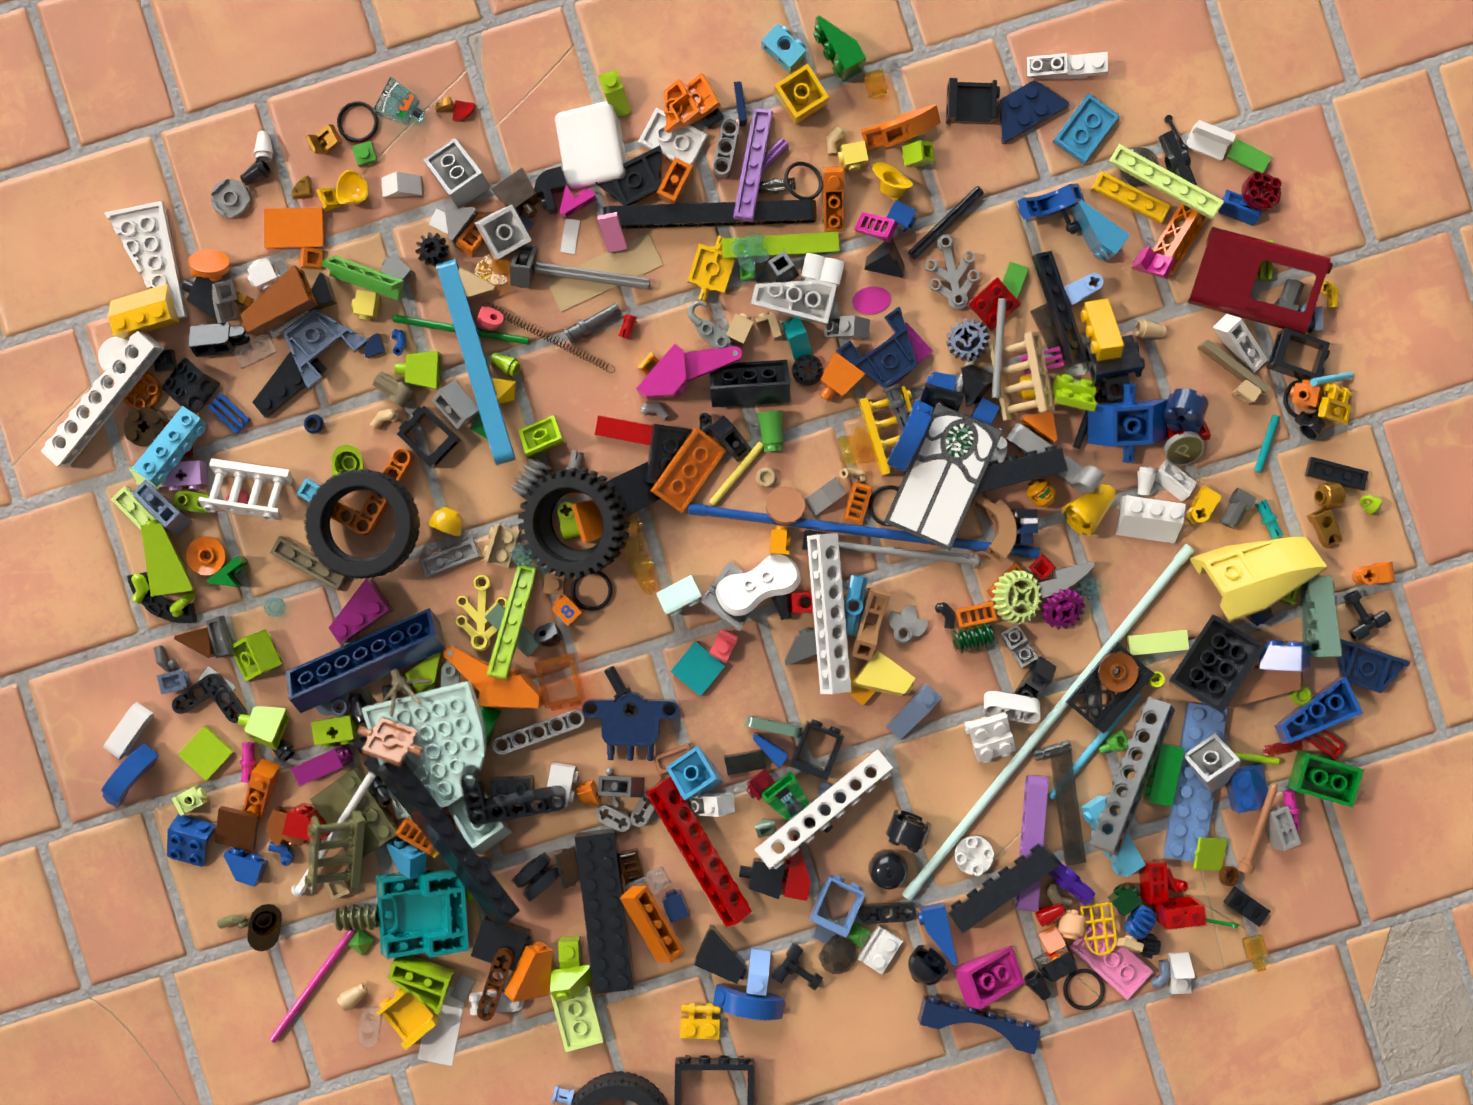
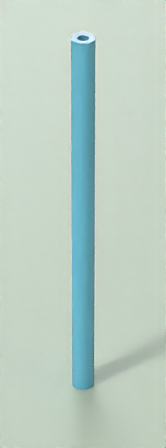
[1047,693,1141,801]

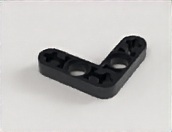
[172,673,247,723]

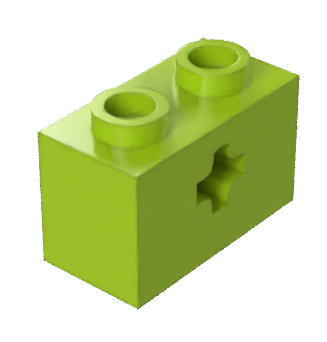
[311,714,358,748]

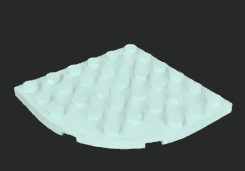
[361,680,486,819]

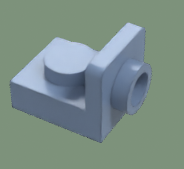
[1298,304,1324,333]

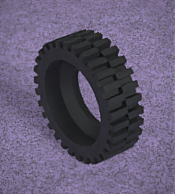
[518,468,630,579]

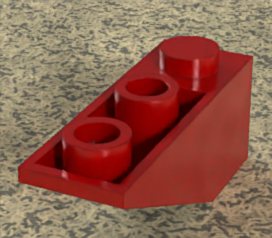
[781,835,811,901]

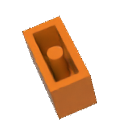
[657,157,693,204]

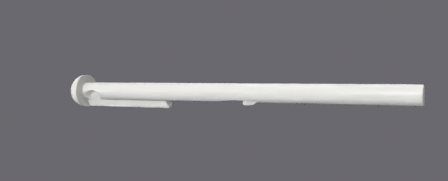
[291,772,375,898]

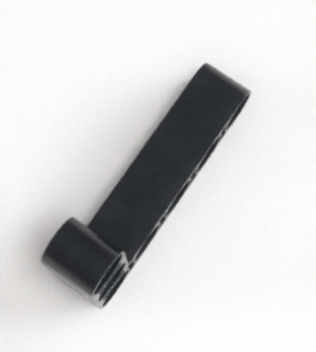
[460,765,566,825]

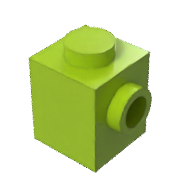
[902,140,935,168]

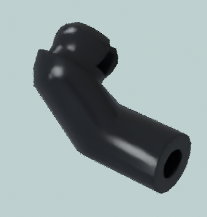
[699,413,712,434]

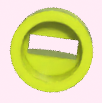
[1147,671,1165,687]

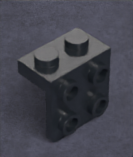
[162,358,220,415]

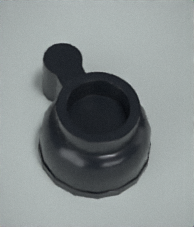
[1294,411,1326,440]

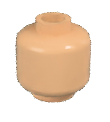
[1058,910,1085,940]

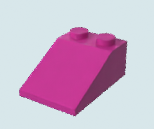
[953,946,1025,1009]

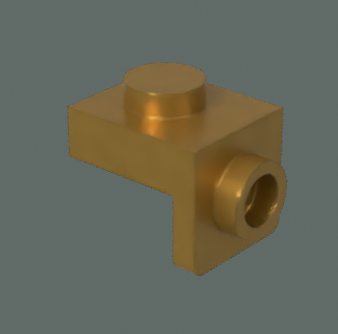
[306,124,342,154]

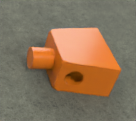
[819,352,865,402]

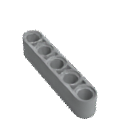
[492,708,586,755]

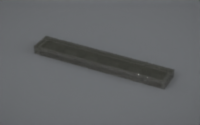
[1049,747,1086,866]

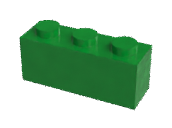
[1143,743,1185,807]

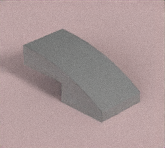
[212,279,239,323]

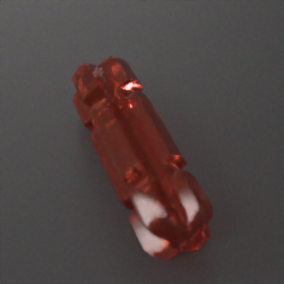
[1263,740,1303,757]

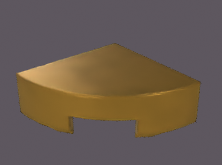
[435,97,455,113]
[291,176,313,199]

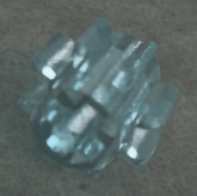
[510,542,533,566]
[1074,576,1101,600]

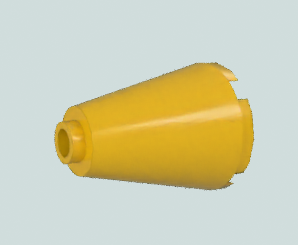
[1061,484,1116,537]

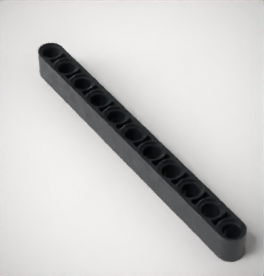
[603,200,817,229]

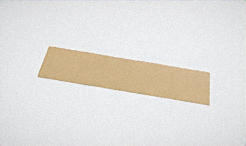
[546,233,663,312]

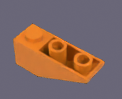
[822,166,844,231]
[243,759,281,823]

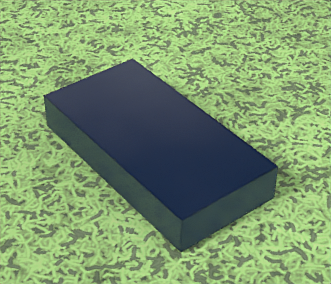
[734,81,747,127]

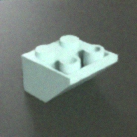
[656,575,703,616]

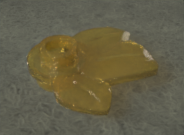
[475,252,511,286]
[838,427,874,465]

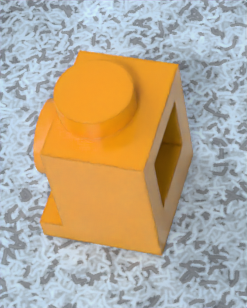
[769,526,791,555]

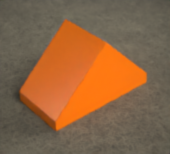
[1020,411,1058,443]

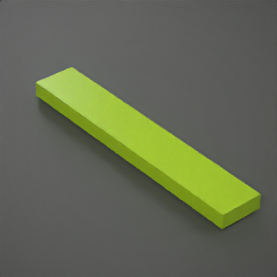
[721,232,840,259]
[487,564,538,681]

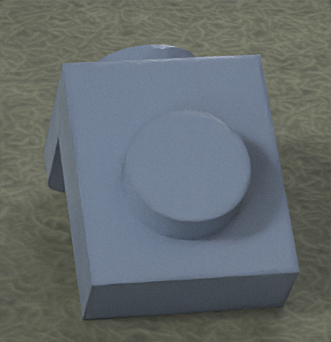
[156,669,189,695]

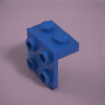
[167,814,216,867]

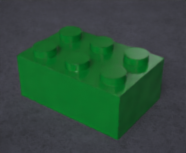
[1287,750,1364,808]

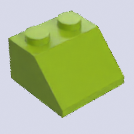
[233,629,282,682]

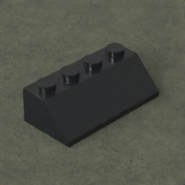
[710,359,790,407]

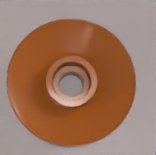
[1099,652,1138,692]

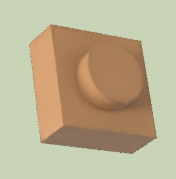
[544,574,565,595]

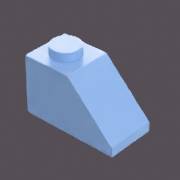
[746,948,770,996]

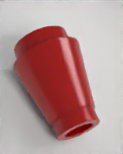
[1035,903,1067,927]

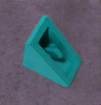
[782,318,813,360]

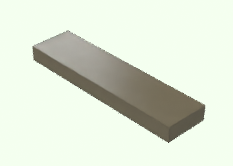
[1197,340,1270,395]
[270,536,347,591]

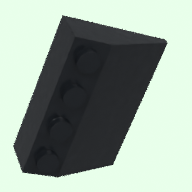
[1168,614,1266,713]

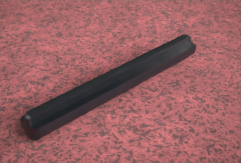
[908,186,984,260]

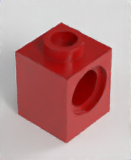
[791,592,813,613]

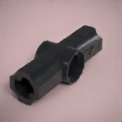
[1158,130,1197,186]

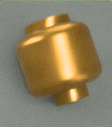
[1314,482,1346,509]

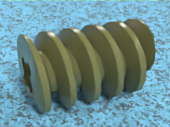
[335,905,379,931]

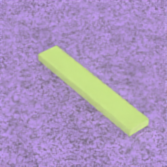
[1108,144,1224,220]

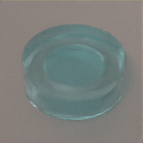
[264,597,286,617]

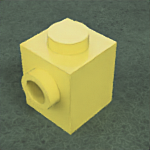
[838,141,868,171]
[351,290,381,321]

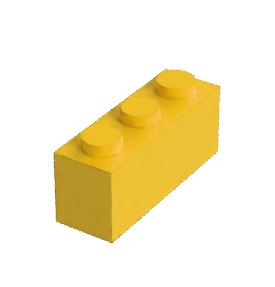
[1081,298,1124,361]

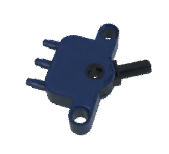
[582,666,679,761]

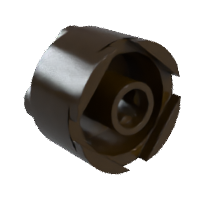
[124,407,170,448]

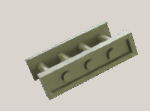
[305,810,365,895]

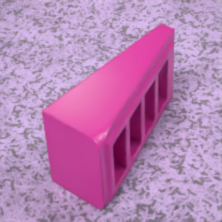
[854,212,898,243]

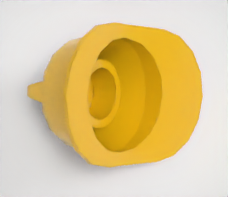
[872,162,913,201]

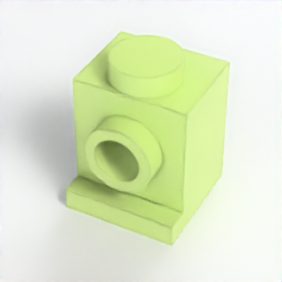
[171,785,208,816]

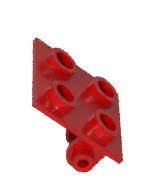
[968,277,1021,331]

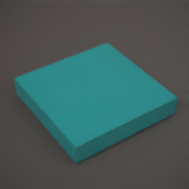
[670,641,725,696]

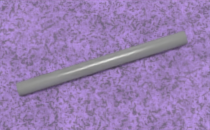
[992,298,1006,398]

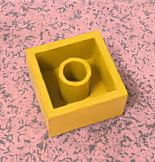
[774,64,829,125]

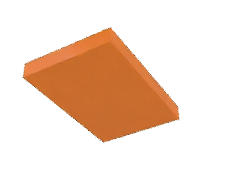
[264,207,325,249]

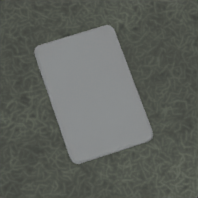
[451,974,474,1002]

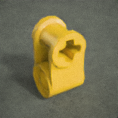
[1187,485,1222,524]

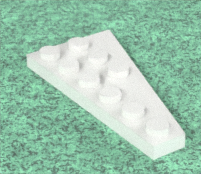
[105,201,188,319]

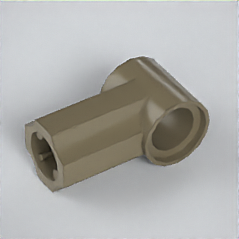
[372,371,414,408]

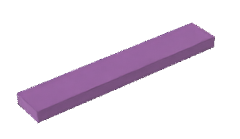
[733,108,773,222]

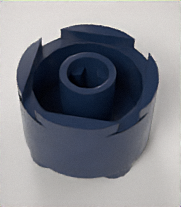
[1163,388,1209,433]

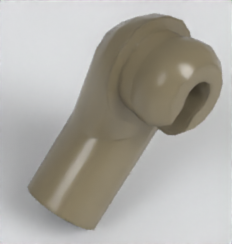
[1047,883,1072,908]

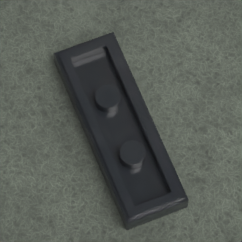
[1304,457,1369,491]

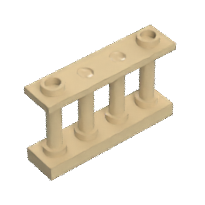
[989,332,1055,421]

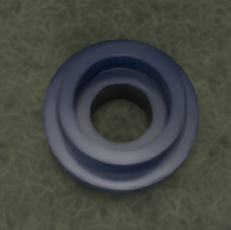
[304,414,324,434]

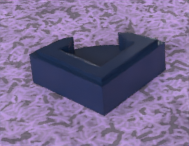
[365,333,385,358]

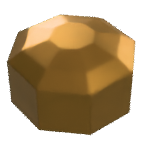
[234,291,255,308]

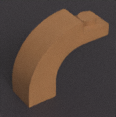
[971,493,1017,563]
[852,587,891,661]

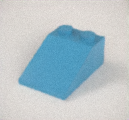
[1070,200,1130,262]

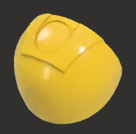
[336,170,368,206]
[428,507,463,537]

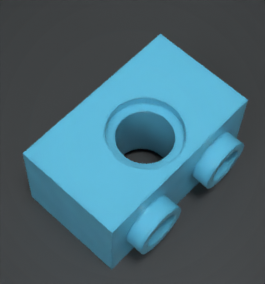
[761,23,806,73]

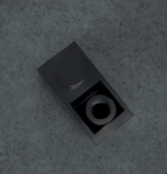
[756,251,799,284]
[1015,656,1057,698]

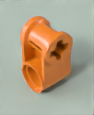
[1352,561,1395,585]

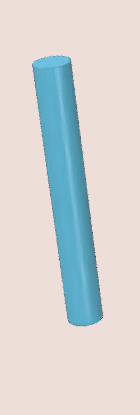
[1310,371,1354,386]

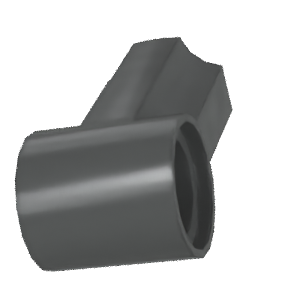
[1274,279,1305,311]
[1220,488,1256,530]

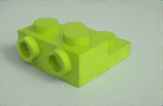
[1051,374,1097,412]

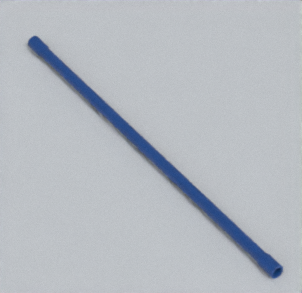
[688,503,1040,559]

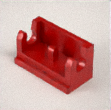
[1139,859,1169,904]

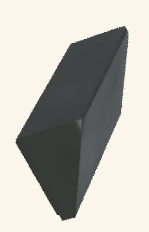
[724,749,766,775]

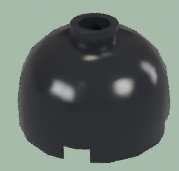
[868,849,908,890]
[908,945,948,986]

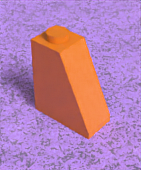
[504,942,553,1002]

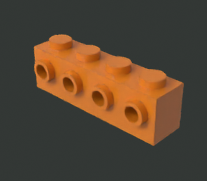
[620,886,684,963]

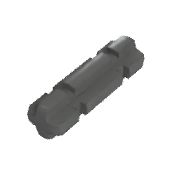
[1033,740,1072,761]

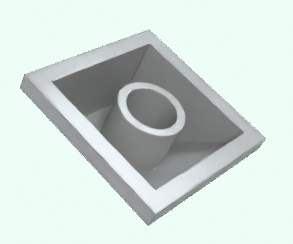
[1183,733,1241,794]

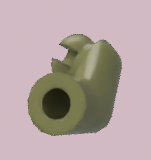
[217,915,249,929]

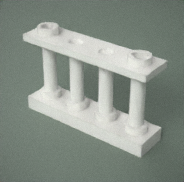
[198,458,293,521]

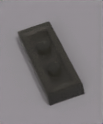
[1030,303,1066,364]

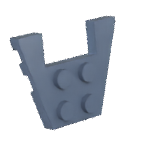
[283,309,368,390]

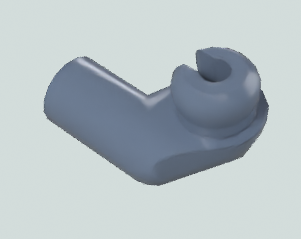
[1151,960,1170,989]

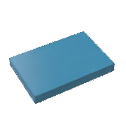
[1053,93,1120,165]

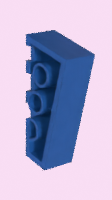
[1274,677,1363,744]

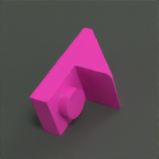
[559,185,597,219]
[1131,246,1175,279]

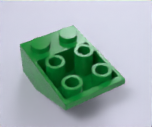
[813,16,866,82]

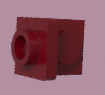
[746,768,776,801]

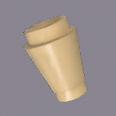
[1134,319,1166,339]
[337,983,368,1012]

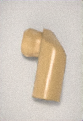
[827,127,847,156]
[370,409,399,430]
[839,468,866,483]

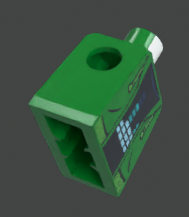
[762,771,809,820]

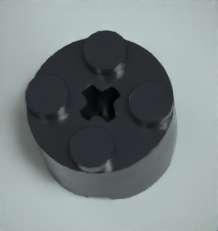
[886,810,931,853]

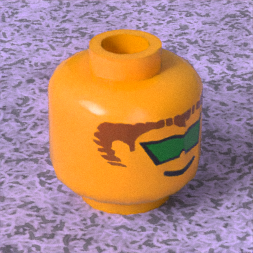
[1026,479,1056,508]

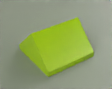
[518,415,566,458]

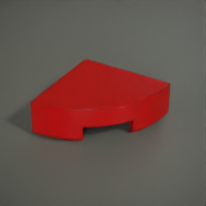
[452,100,476,121]

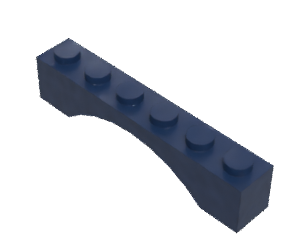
[918,995,1041,1055]

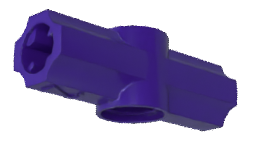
[1048,862,1096,906]

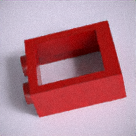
[1152,895,1207,930]

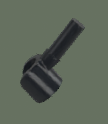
[1060,209,1080,234]

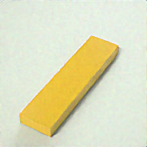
[1091,171,1171,224]

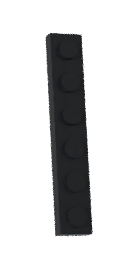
[1032,251,1089,367]

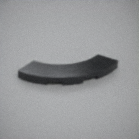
[127,572,197,623]

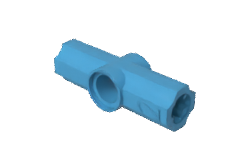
[844,575,868,636]

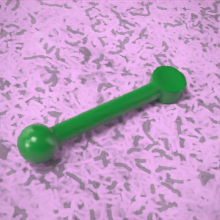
[1206,918,1239,928]

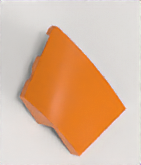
[664,73,721,133]

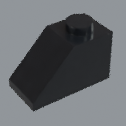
[709,415,752,462]

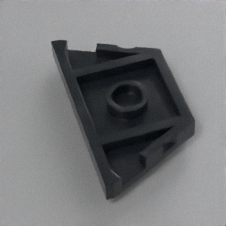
[595,145,662,205]

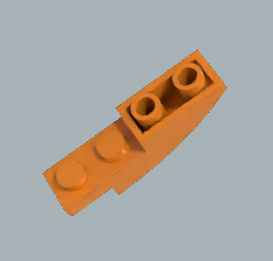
[860,104,941,150]

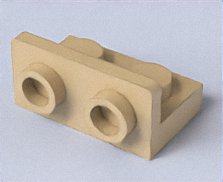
[482,524,521,568]

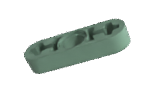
[745,715,802,738]

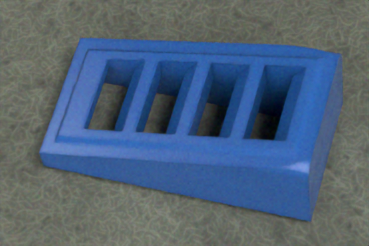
[752,732,788,768]

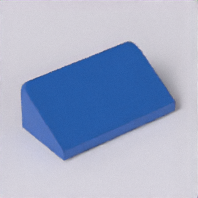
[1218,190,1262,226]

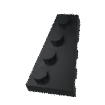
[252,351,327,418]

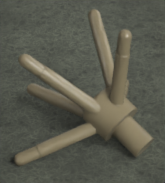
[384,669,432,717]

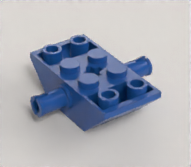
[1087,383,1167,463]

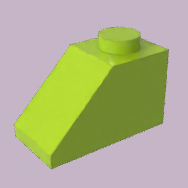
[598,69,631,118]
[405,651,443,693]
[558,935,582,969]
[550,965,592,1002]

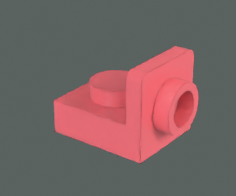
[708,629,739,663]

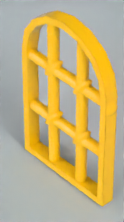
[1080,902,1117,955]

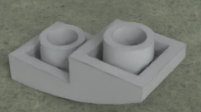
[1001,624,1038,669]

